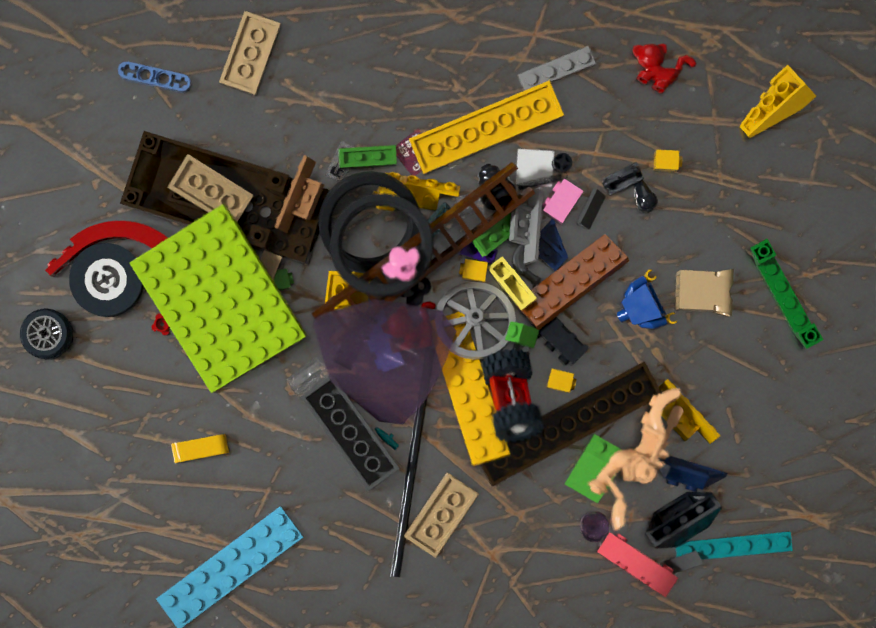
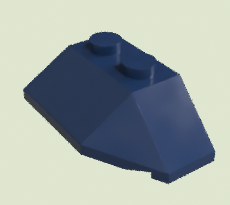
[659,455,727,492]

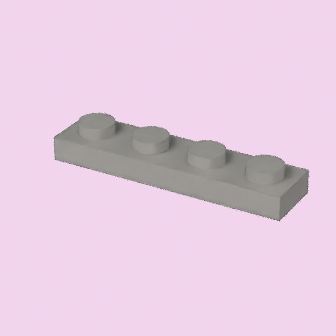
[518,46,596,91]

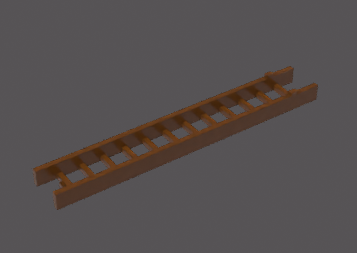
[311,162,535,345]

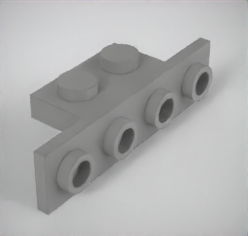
[509,187,543,265]

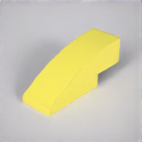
[487,256,537,310]

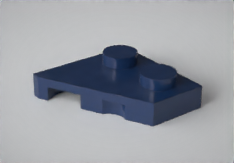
[539,219,568,272]

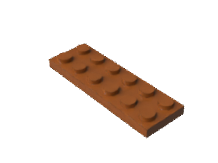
[516,234,629,330]

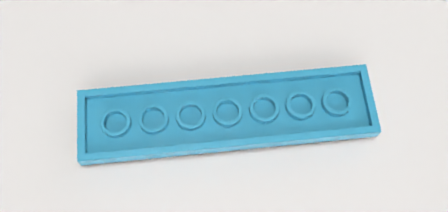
[156,506,303,628]

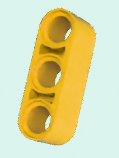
[171,434,229,463]

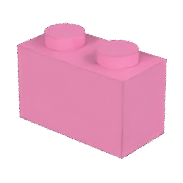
[542,179,583,225]

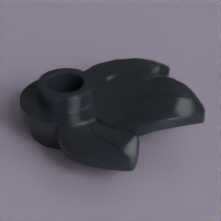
[401,270,431,308]

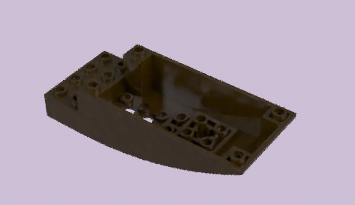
[120,131,330,265]

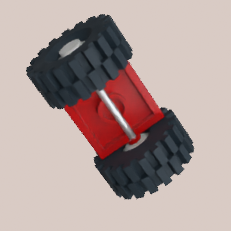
[482,349,544,442]

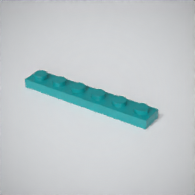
[675,531,793,560]

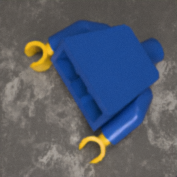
[617,269,677,329]

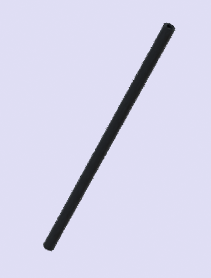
[390,347,435,577]

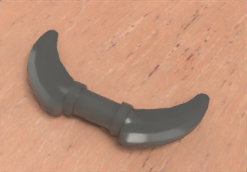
[513,244,546,288]

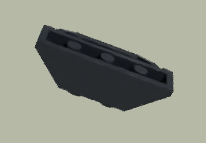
[646,492,722,549]

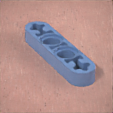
[118,62,191,92]

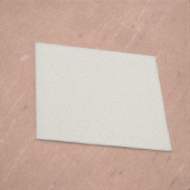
[516,149,554,187]

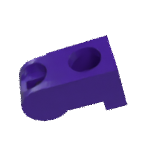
[459,242,498,265]

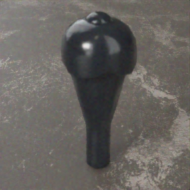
[635,180,658,212]

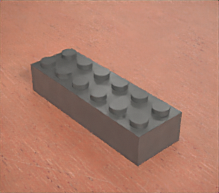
[301,374,400,491]

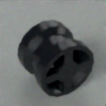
[552,153,572,173]

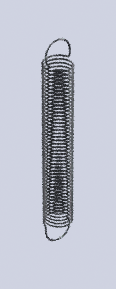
[515,173,568,191]

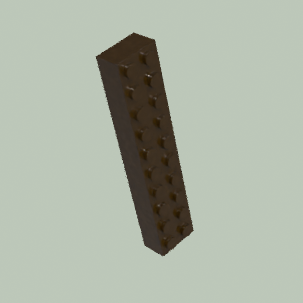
[480,361,662,487]

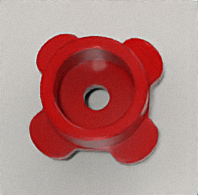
[151,313,170,335]

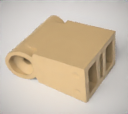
[675,269,734,317]

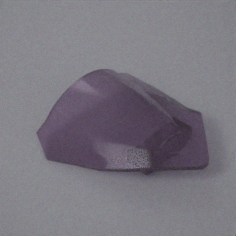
[313,299,456,424]

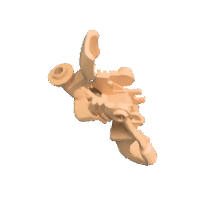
[587,388,683,531]

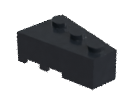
[530,317,589,366]

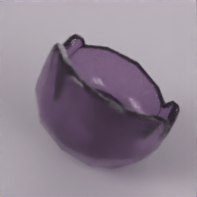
[580,511,609,542]

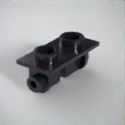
[602,162,644,196]

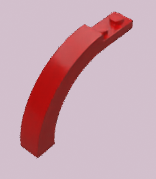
[45,221,168,277]

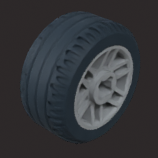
[20,308,73,360]

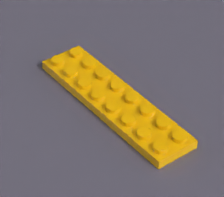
[409,81,564,175]
[429,312,510,467]

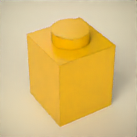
[654,150,682,172]
[459,259,488,283]
[547,369,577,393]

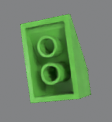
[565,434,622,503]

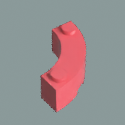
[597,533,678,597]

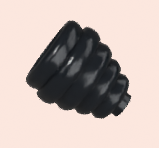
[478,164,517,210]

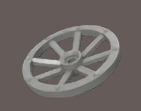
[435,282,516,360]

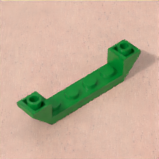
[750,239,823,349]

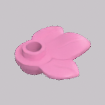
[382,247,419,281]

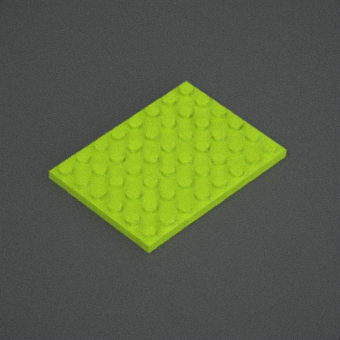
[129,203,307,393]

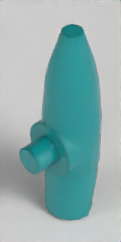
[375,427,399,450]

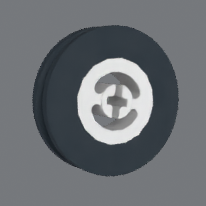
[69,243,144,317]

